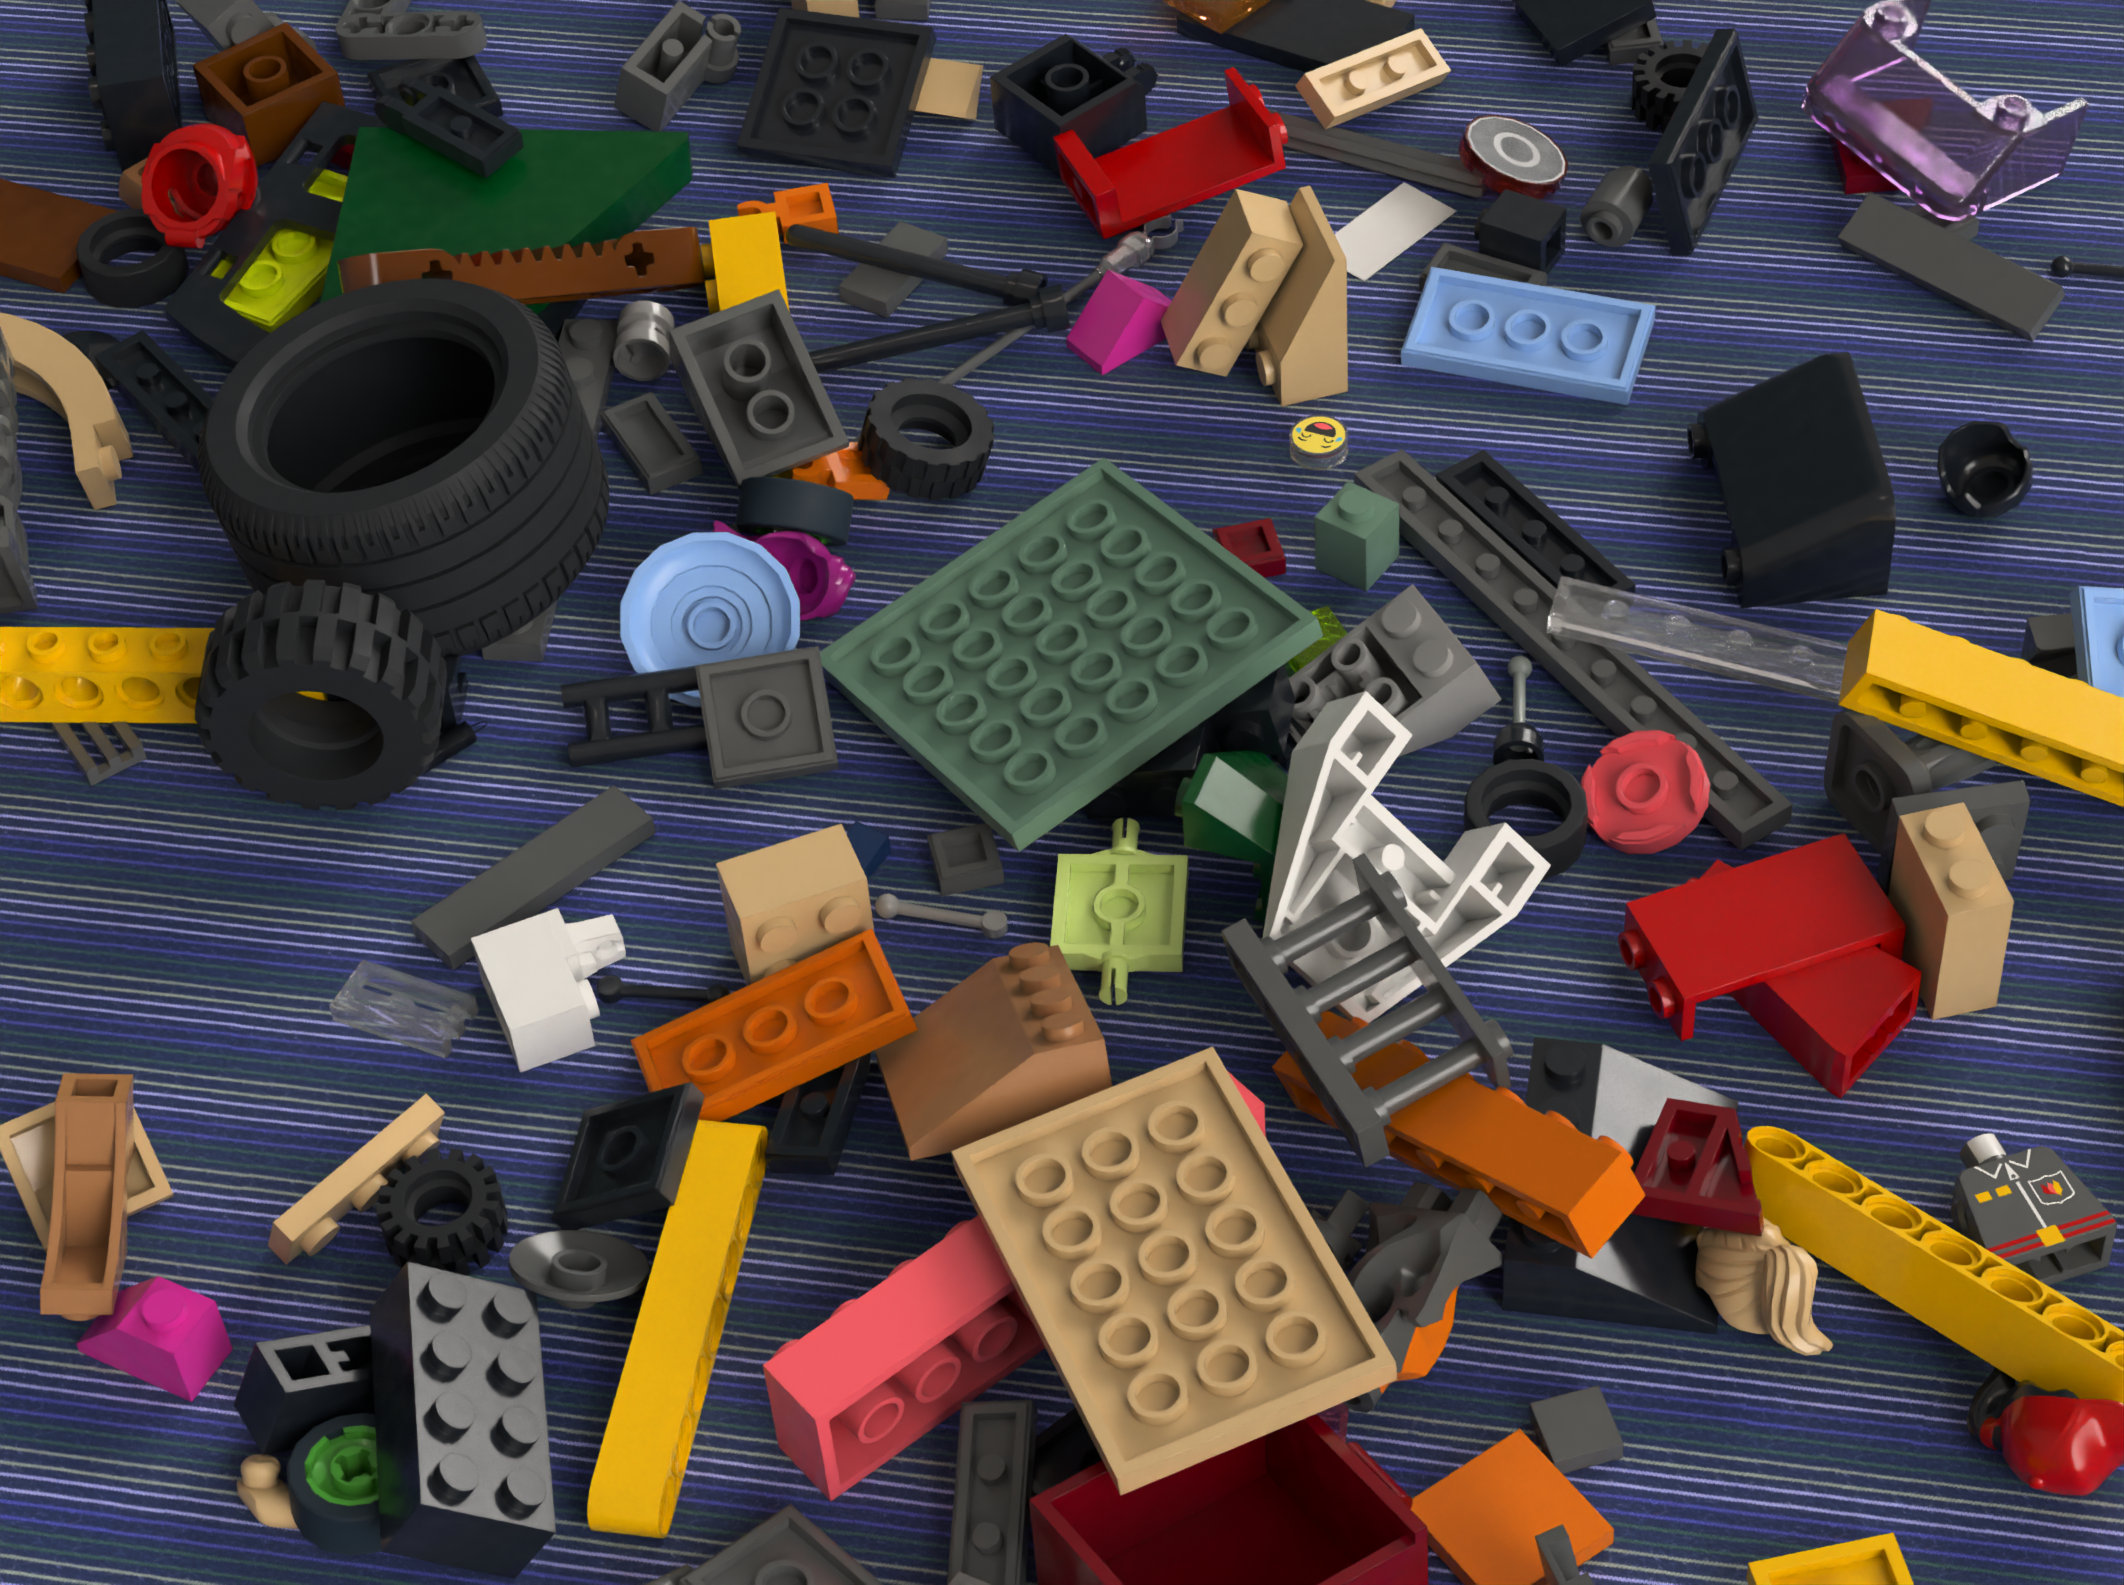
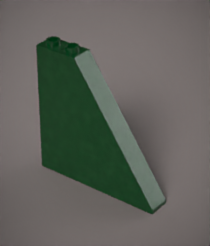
[320,127,693,315]

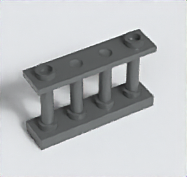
[1221,853,1513,1168]

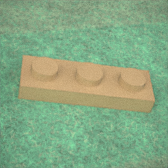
[1295,28,1451,130]
[268,1094,445,1265]

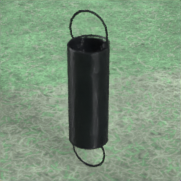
[423,721,487,774]

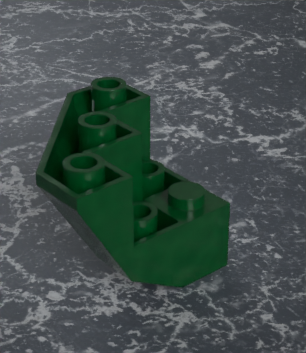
[1175,750,1288,931]

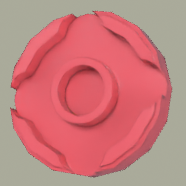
[1581,730,1710,854]

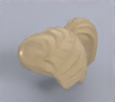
[1696,1216,1833,1356]

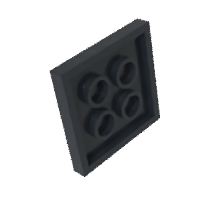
[736,7,936,178]

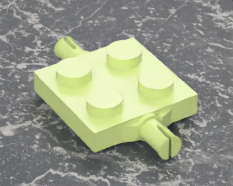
[1050,818,1189,1005]

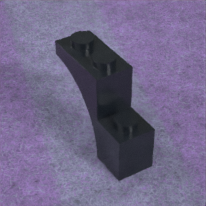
[1084,664,1296,819]

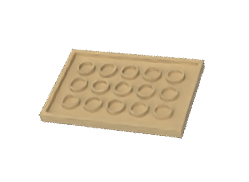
[951,1047,1398,1496]

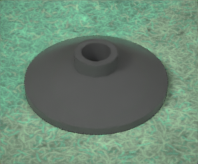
[508,1230,649,1309]

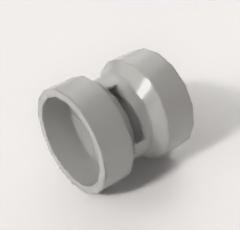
[613,301,675,381]

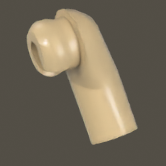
[237,1454,298,1529]

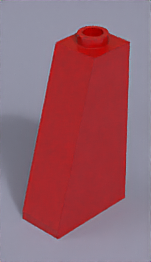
[1685,859,1922,1099]

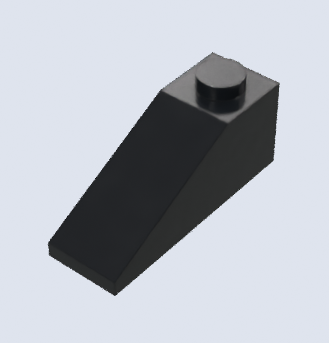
[234,1325,375,1455]

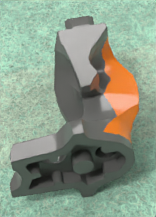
[1340,1182,1504,1413]

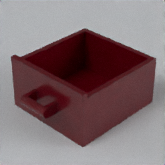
[1029,1414,1428,1585]

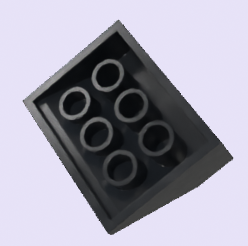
[1502,1037,1738,1334]

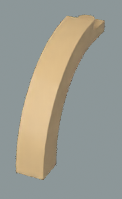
[0,313,134,510]

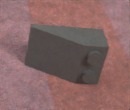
[669,289,849,489]

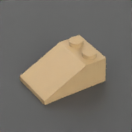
[1245,186,1348,407]

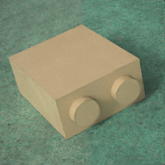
[1888,802,2014,1020]

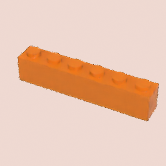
[1272,1010,1646,1259]

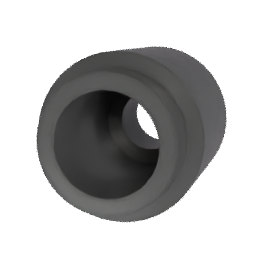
[1580,166,1653,247]

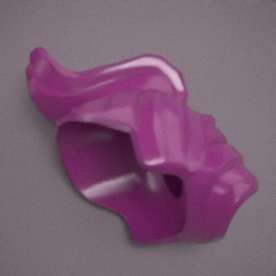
[712,520,856,622]

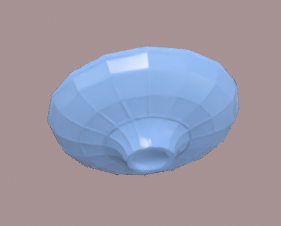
[620,532,800,707]

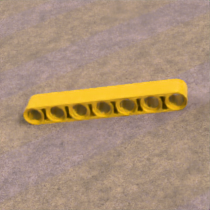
[587,1120,768,1539]
[1743,1126,2124,1404]

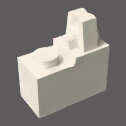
[471,908,626,1073]

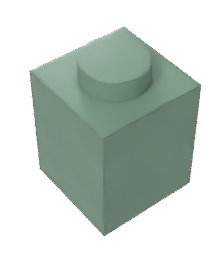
[1314,481,1399,592]

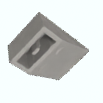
[1289,584,1502,757]

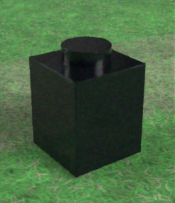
[1474,189,1567,275]

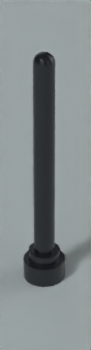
[785,224,1048,307]
[808,284,1071,373]

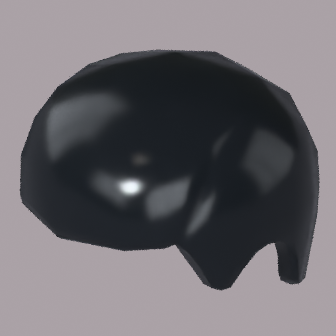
[1937,421,2033,518]

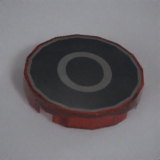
[1458,115,1568,199]

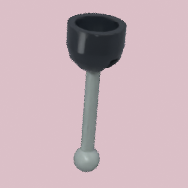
[1493,656,1544,765]

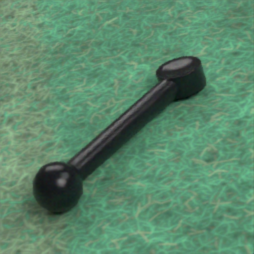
[2050,255,2124,278]
[597,975,731,1004]

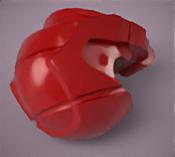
[141,123,258,249]

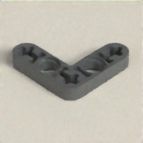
[335,0,487,60]

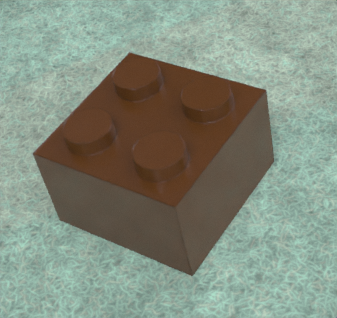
[192,22,346,168]

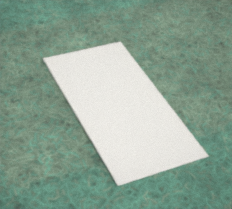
[1335,182,1457,281]

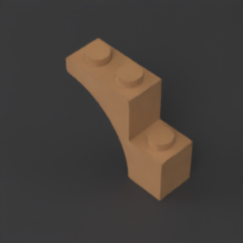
[40,1073,134,1321]

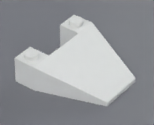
[1262,691,1551,1023]

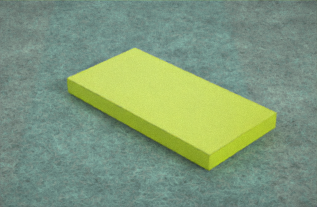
[210,169,348,333]

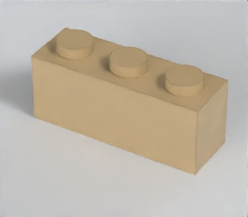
[1161,189,1303,377]

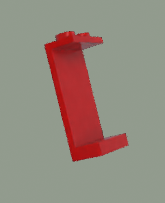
[1053,67,1288,240]
[1618,833,1906,1041]

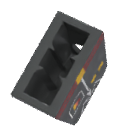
[1951,1133,2117,1286]

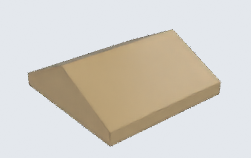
[0,1102,174,1253]

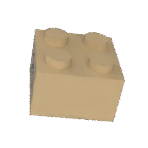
[716,824,875,986]

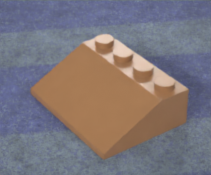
[874,942,1112,1161]

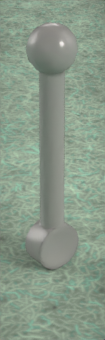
[875,893,1008,939]

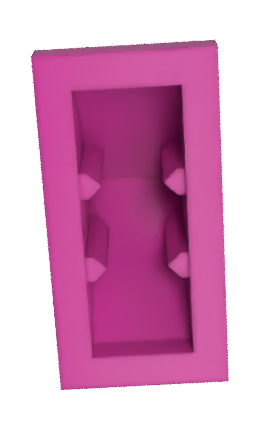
[1066,270,1172,375]

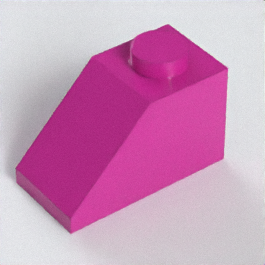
[76,1276,233,1402]

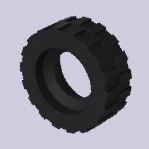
[858,378,995,501]

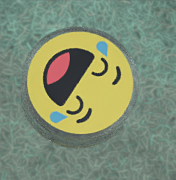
[1289,415,1349,470]

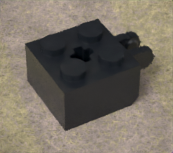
[990,34,1158,176]

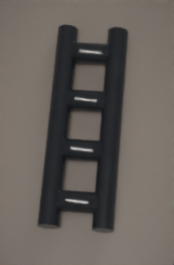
[561,665,708,768]

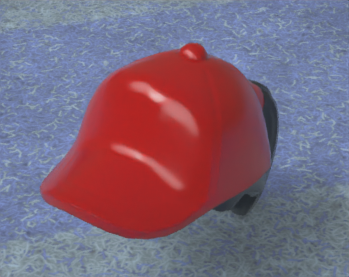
[1967,1367,2124,1496]

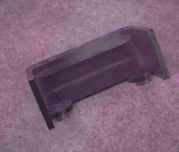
[1801,0,2089,221]

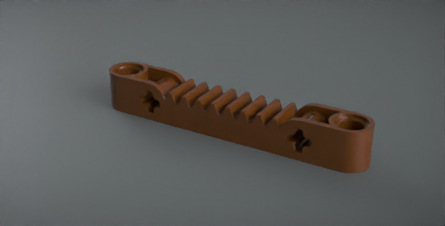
[337,227,706,305]

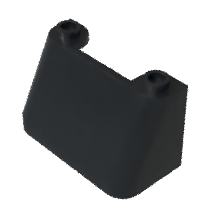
[1687,351,1896,609]

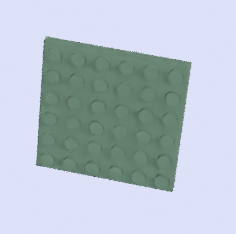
[820,458,1323,852]

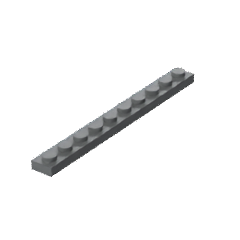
[1354,449,1793,851]

